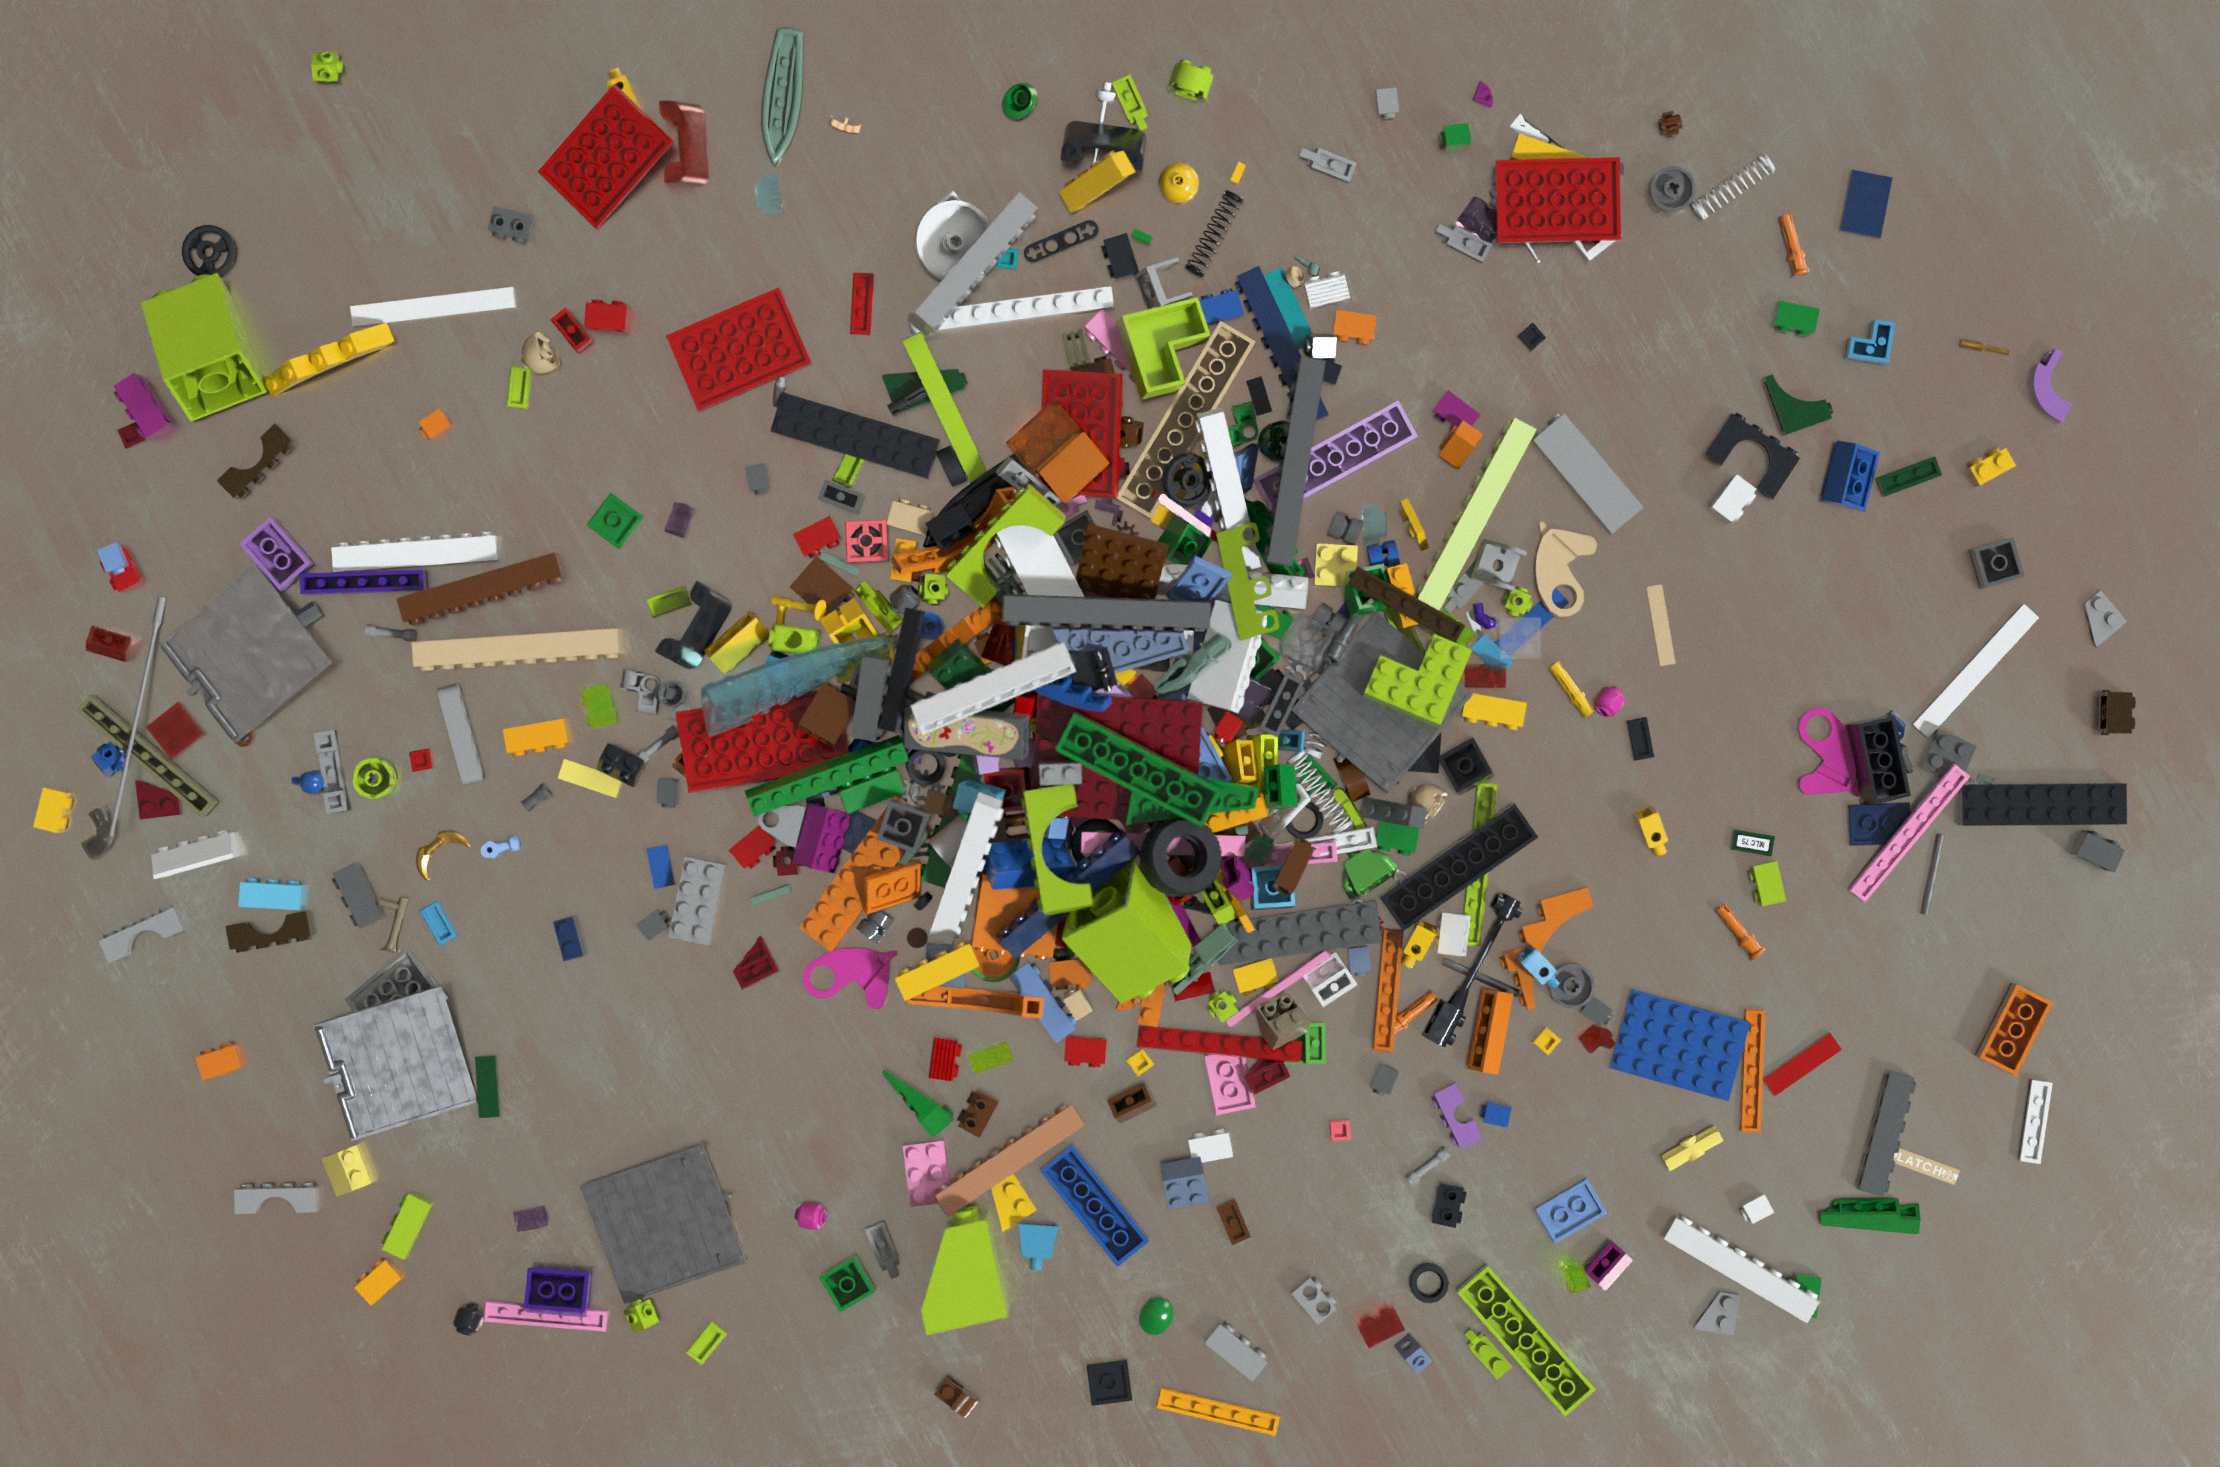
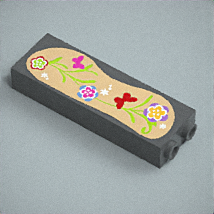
[902,703,1029,760]

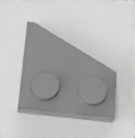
[2084,590,2127,647]
[1694,1291,1740,1336]

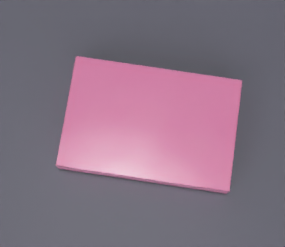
[1203,1054,1256,1115]

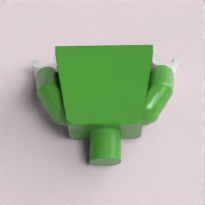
[1343,849,1406,904]

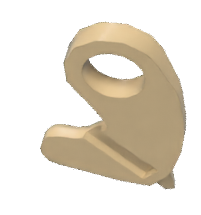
[1535,522,1597,618]

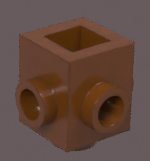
[1120,416,1144,447]

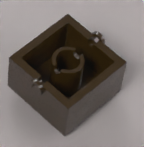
[2099,690,2136,735]

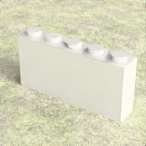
[994,526,1084,624]
[1187,600,1267,713]

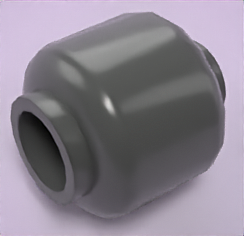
[889,584,920,614]

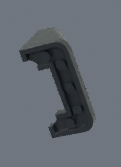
[1060,121,1146,171]
[655,581,732,669]

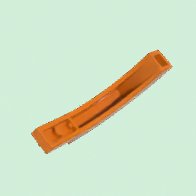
[891,487,1017,575]
[905,986,1044,1018]

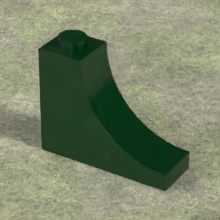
[1763,374,1833,436]

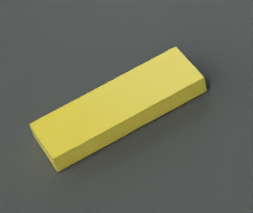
[558,759,622,798]

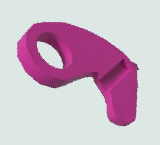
[1797,708,1860,797]
[802,948,898,1009]

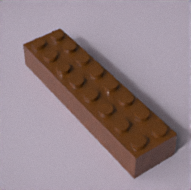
[396,552,566,625]

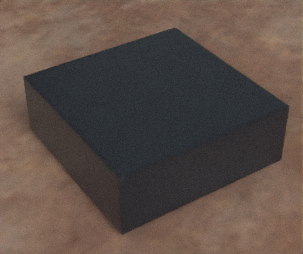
[1517,323,1546,352]

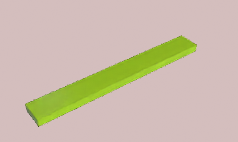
[902,331,987,483]
[1463,782,1498,947]

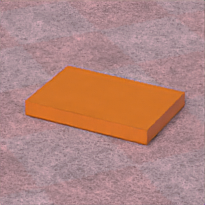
[1039,432,1110,504]
[863,860,921,914]

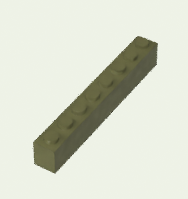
[76,695,218,817]

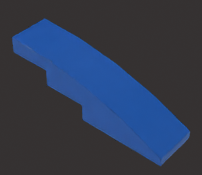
[1033,677,1112,712]

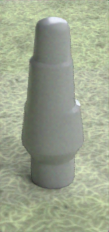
[772,376,786,407]

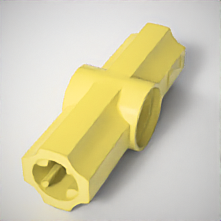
[1660,1125,1723,1171]

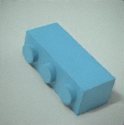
[238,878,304,910]

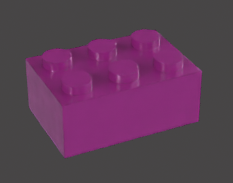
[113,373,174,440]
[792,803,851,873]

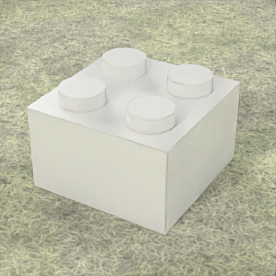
[1708,474,1756,524]

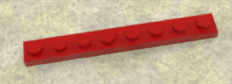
[1137,1026,1302,1063]

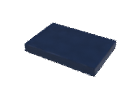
[1840,170,1893,239]
[1847,802,1910,846]

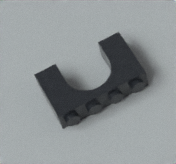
[1703,412,1800,500]

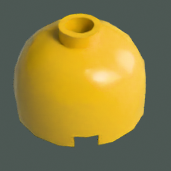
[1158,162,1199,204]

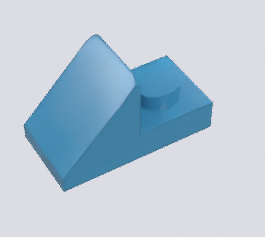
[1269,730,1305,752]

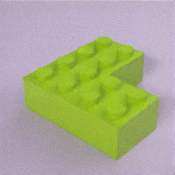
[1116,297,1210,400]
[1363,634,1472,728]

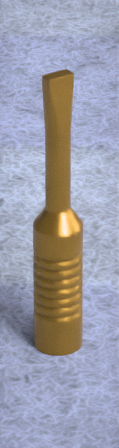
[1960,339,2009,355]

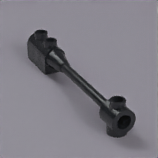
[1422,893,1523,1047]

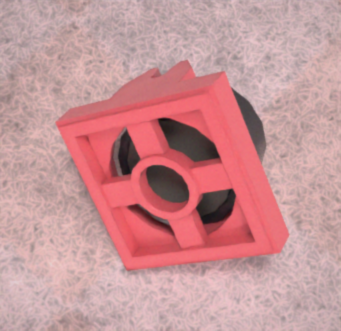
[845,519,888,562]

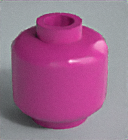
[1594,686,1625,717]
[795,1202,827,1230]

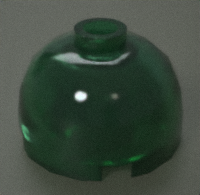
[1258,420,1289,462]

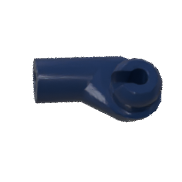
[1886,710,1905,740]

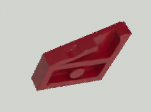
[981,618,1014,666]
[135,780,182,820]
[733,936,779,990]
[1244,1059,1291,1096]

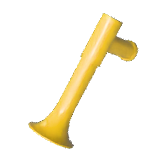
[771,596,826,625]

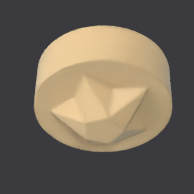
[1286,266,1304,288]

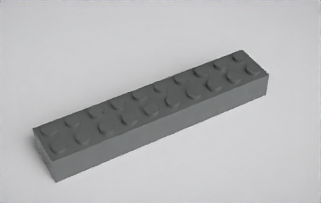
[1264,357,1326,567]
[1001,594,1211,632]

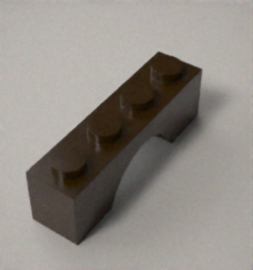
[217,423,295,499]
[225,911,314,953]

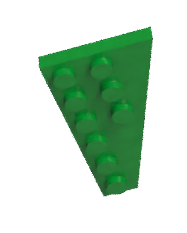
[1126,776,1259,825]

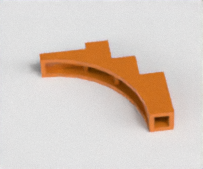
[889,597,1001,686]
[1500,887,1593,1010]

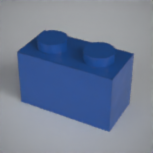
[1199,288,1244,325]

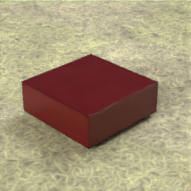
[117,422,145,449]

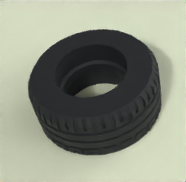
[1140,817,1222,896]

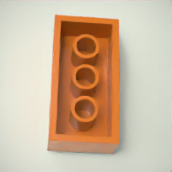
[1976,983,2053,1076]

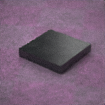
[1087,1359,1132,1406]

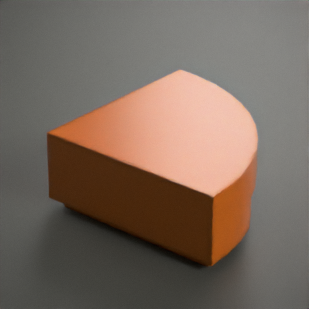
[1115,997,1140,1011]

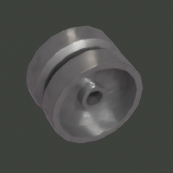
[1648,166,1696,214]
[1548,963,1595,1009]

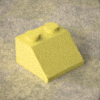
[321,1143,375,1197]

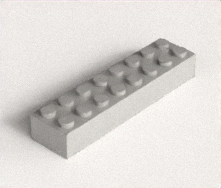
[908,192,1038,336]

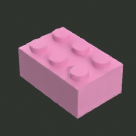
[903,1139,950,1207]

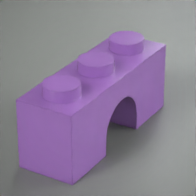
[1432,1082,1483,1149]

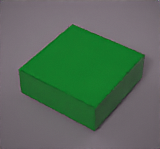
[1131,228,1153,246]

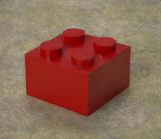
[584,299,631,333]
[984,766,1031,812]

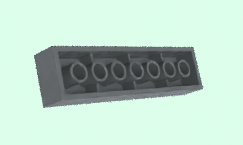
[1213,901,1382,966]

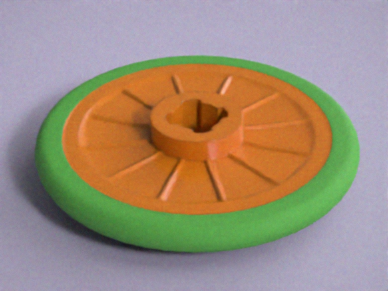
[972,947,1020,982]

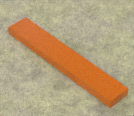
[1373,928,1404,1053]
[1740,1009,1765,1133]

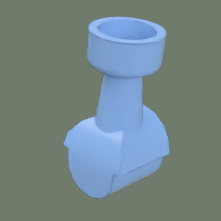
[481,834,520,859]

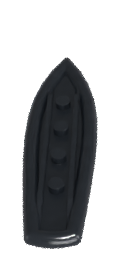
[923,450,1035,548]

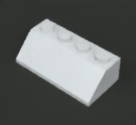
[151,830,240,879]

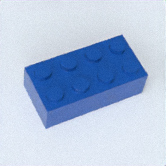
[982,838,1074,890]

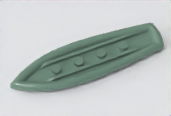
[761,27,803,165]

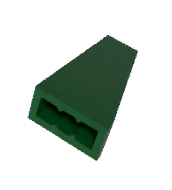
[882,369,968,415]

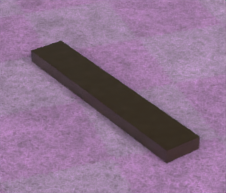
[1347,566,1465,643]

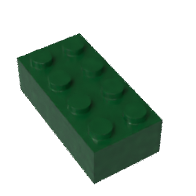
[928,638,1015,712]

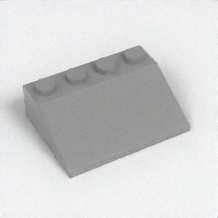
[345,947,448,1012]

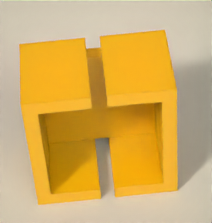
[820,598,879,658]

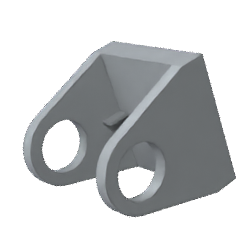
[1134,257,1193,310]
[1471,539,1527,591]
[758,805,807,847]

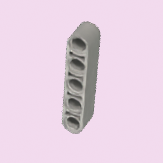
[437,683,484,785]

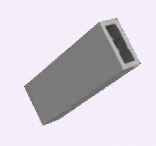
[1532,413,1644,535]

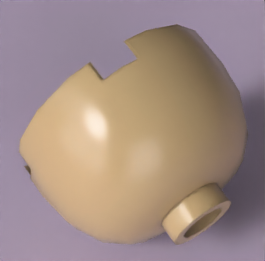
[521,332,560,374]
[1408,783,1447,824]

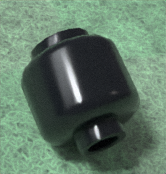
[453,1304,483,1336]

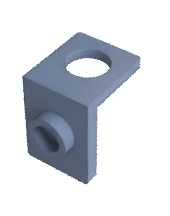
[805,790,838,808]
[1394,1333,1433,1374]

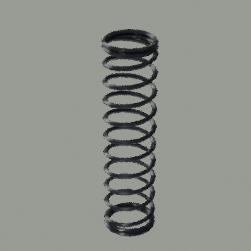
[1184,190,1244,277]

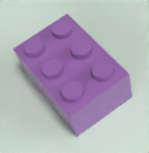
[239,517,314,591]

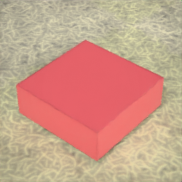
[1329,1119,1351,1141]

